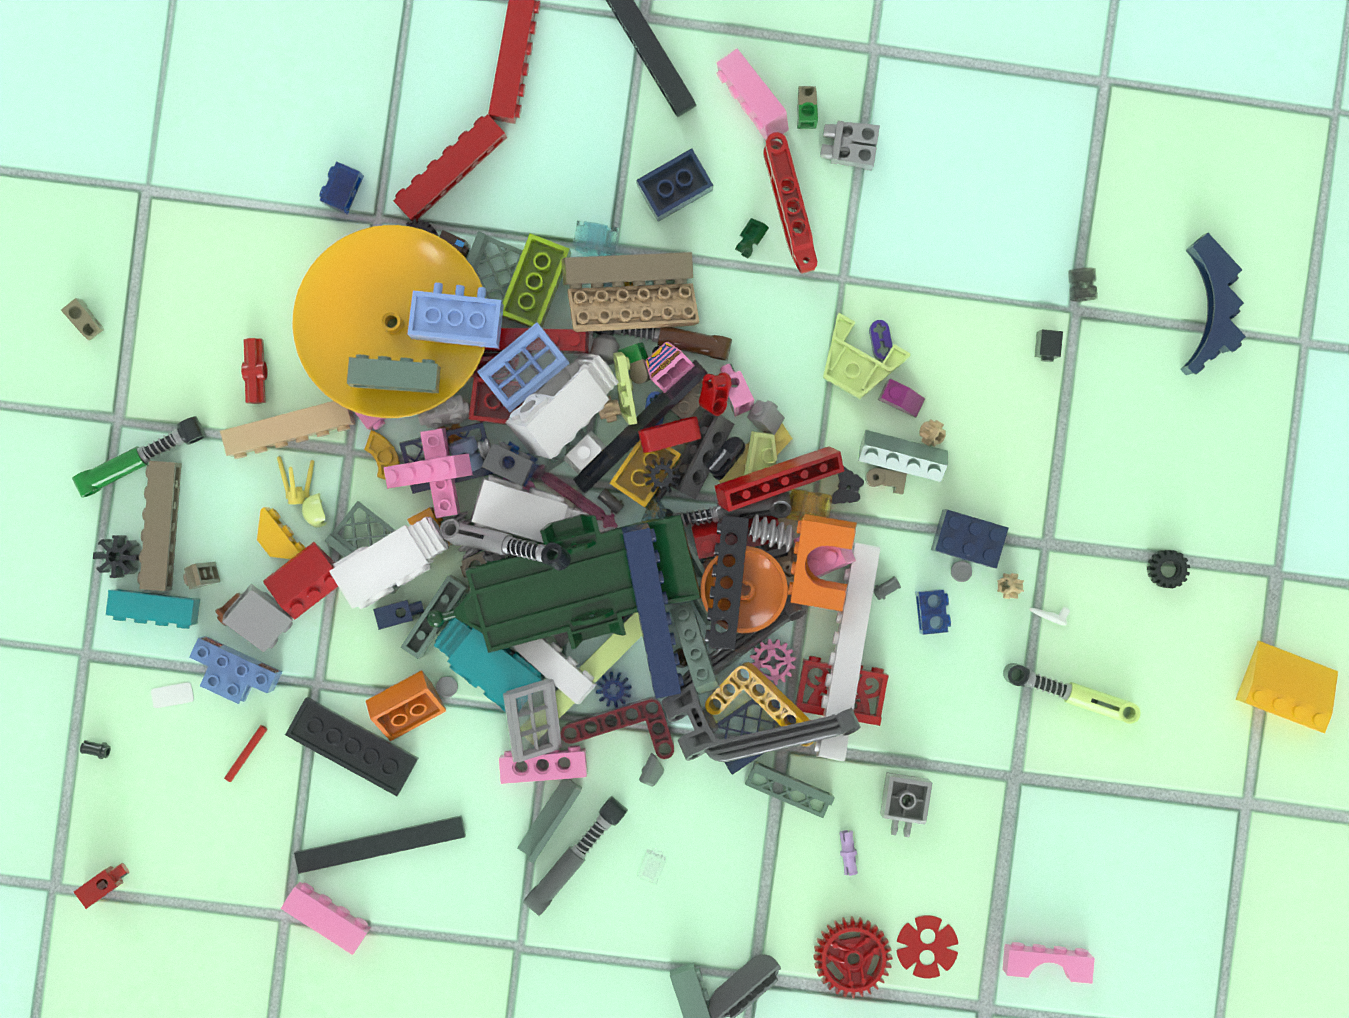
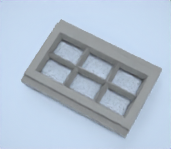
[503,679,562,763]

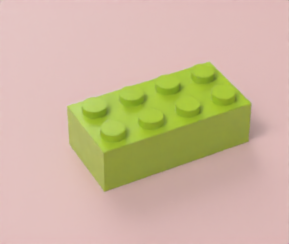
[503,233,571,328]

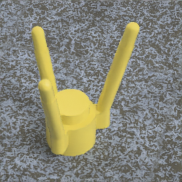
[277,456,314,504]

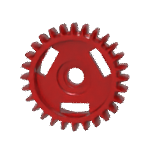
[813,916,893,998]

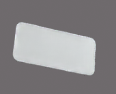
[150,682,194,709]

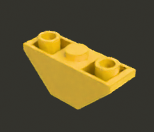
[257,507,305,559]

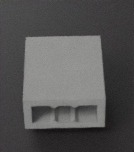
[222,584,293,652]

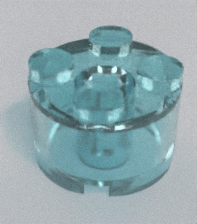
[573,220,619,256]

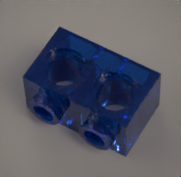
[915,589,951,635]

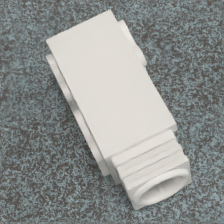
[505,353,619,459]
[471,474,587,547]
[329,517,449,610]

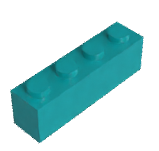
[105,589,200,629]

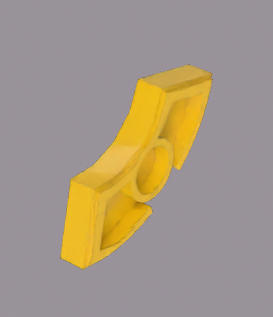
[364,430,400,480]

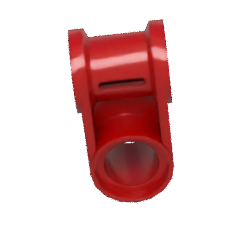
[699,372,732,416]

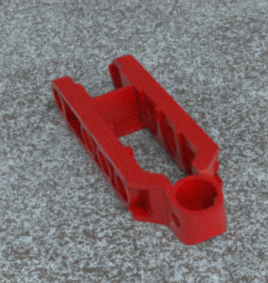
[763,132,818,274]

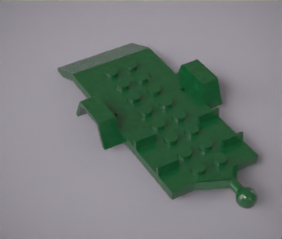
[427,514,701,653]

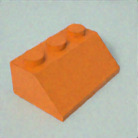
[365,670,446,741]

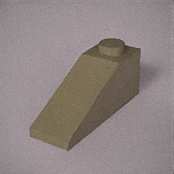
[183,562,221,589]

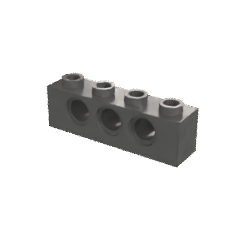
[669,410,735,500]

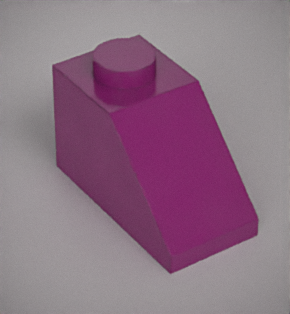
[878,378,925,418]

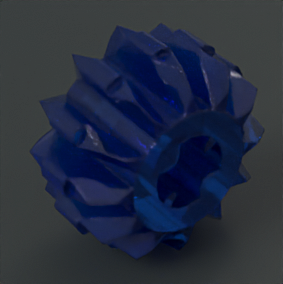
[596,671,632,708]

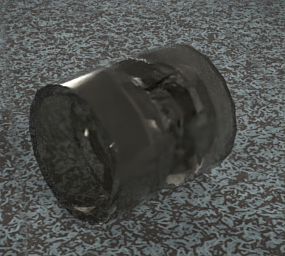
[1068,267,1098,302]

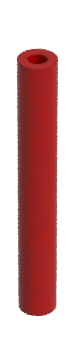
[224,725,268,782]

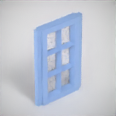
[477,322,570,412]

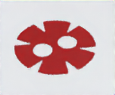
[896,915,959,979]

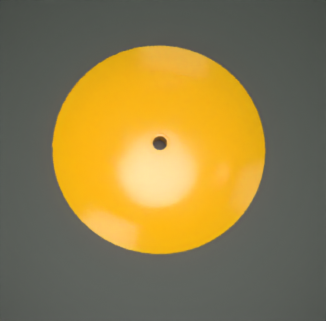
[292,225,485,418]

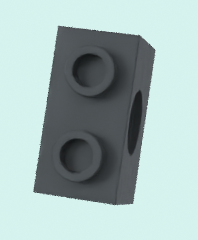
[482,441,535,486]

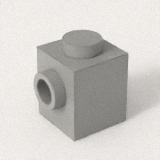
[747,400,785,435]

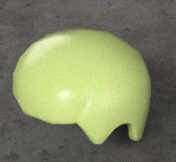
[302,493,327,528]

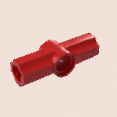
[241,338,268,404]

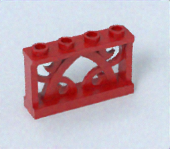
[795,656,889,726]

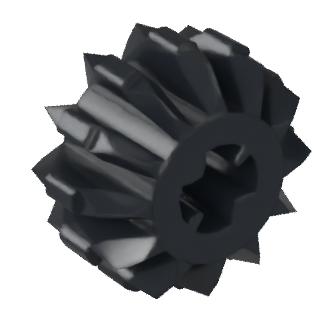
[643,457,680,495]

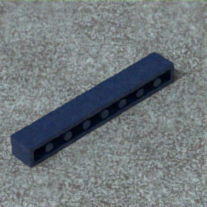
[621,523,684,699]

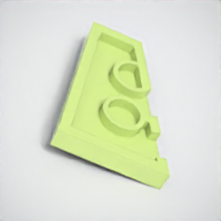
[613,352,637,425]
[744,431,777,475]

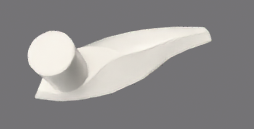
[1029,607,1070,626]

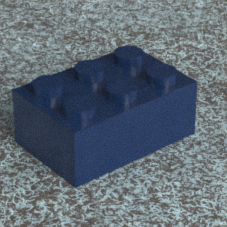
[636,148,714,222]
[931,509,1009,569]

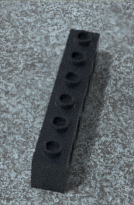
[705,516,749,651]

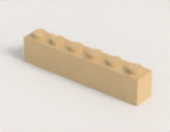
[220,401,355,459]

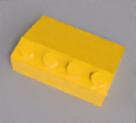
[1235,641,1338,734]

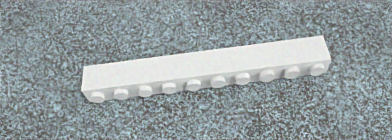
[814,543,881,761]

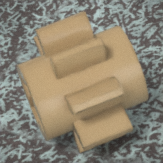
[599,396,621,423]
[919,419,946,447]
[997,573,1024,599]

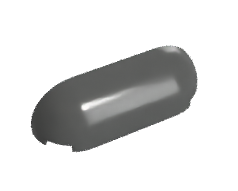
[709,954,781,1018]

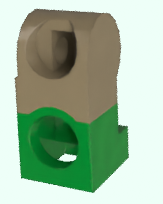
[797,86,818,129]
[618,342,651,384]

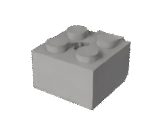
[880,772,933,838]

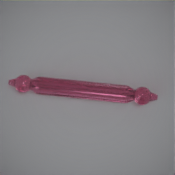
[531,464,618,528]

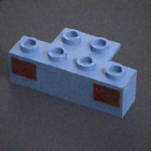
[189,636,283,704]

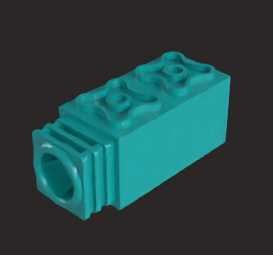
[433,618,545,712]

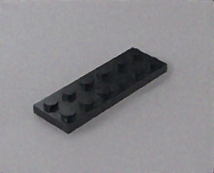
[285,697,419,797]

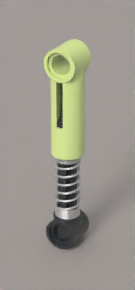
[1003,663,1141,724]

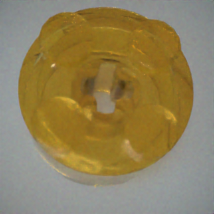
[786,489,832,521]

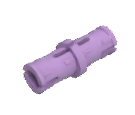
[839,830,858,876]

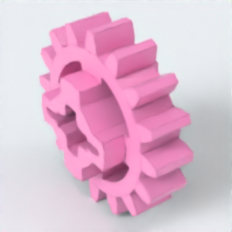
[750,638,796,685]

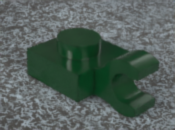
[735,218,769,258]

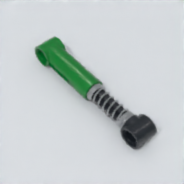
[72,416,206,498]

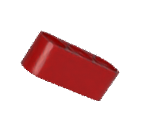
[638,416,702,453]

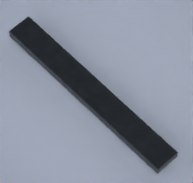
[573,359,708,493]
[294,815,466,874]

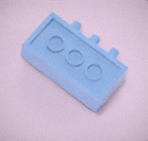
[408,283,504,349]

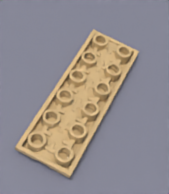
[567,283,700,332]

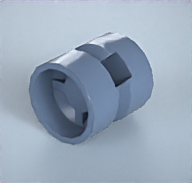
[448,436,484,472]

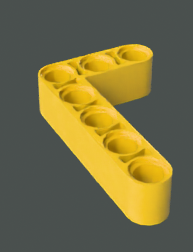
[705,662,814,746]

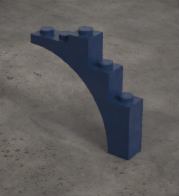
[1180,232,1246,375]

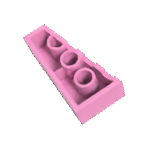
[716,48,789,141]

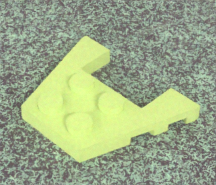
[823,313,911,399]

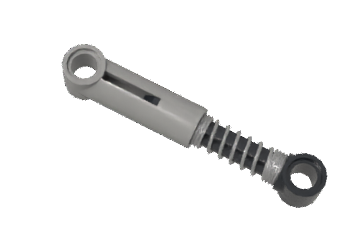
[440,519,571,571]

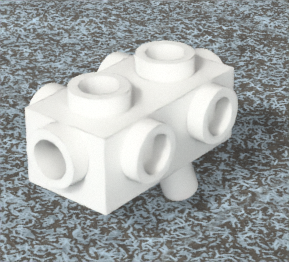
[418,395,470,429]

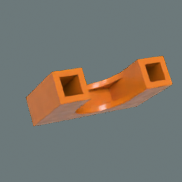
[788,514,857,611]

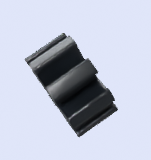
[93,535,140,578]

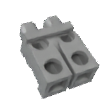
[820,120,880,171]

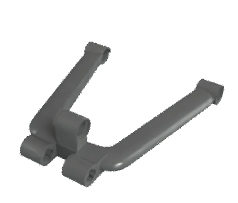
[661,595,861,762]

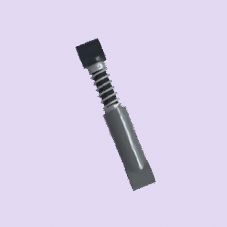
[654,491,791,527]
[523,796,628,916]

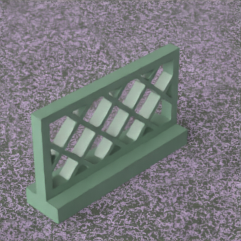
[467,231,523,303]
[324,501,400,594]

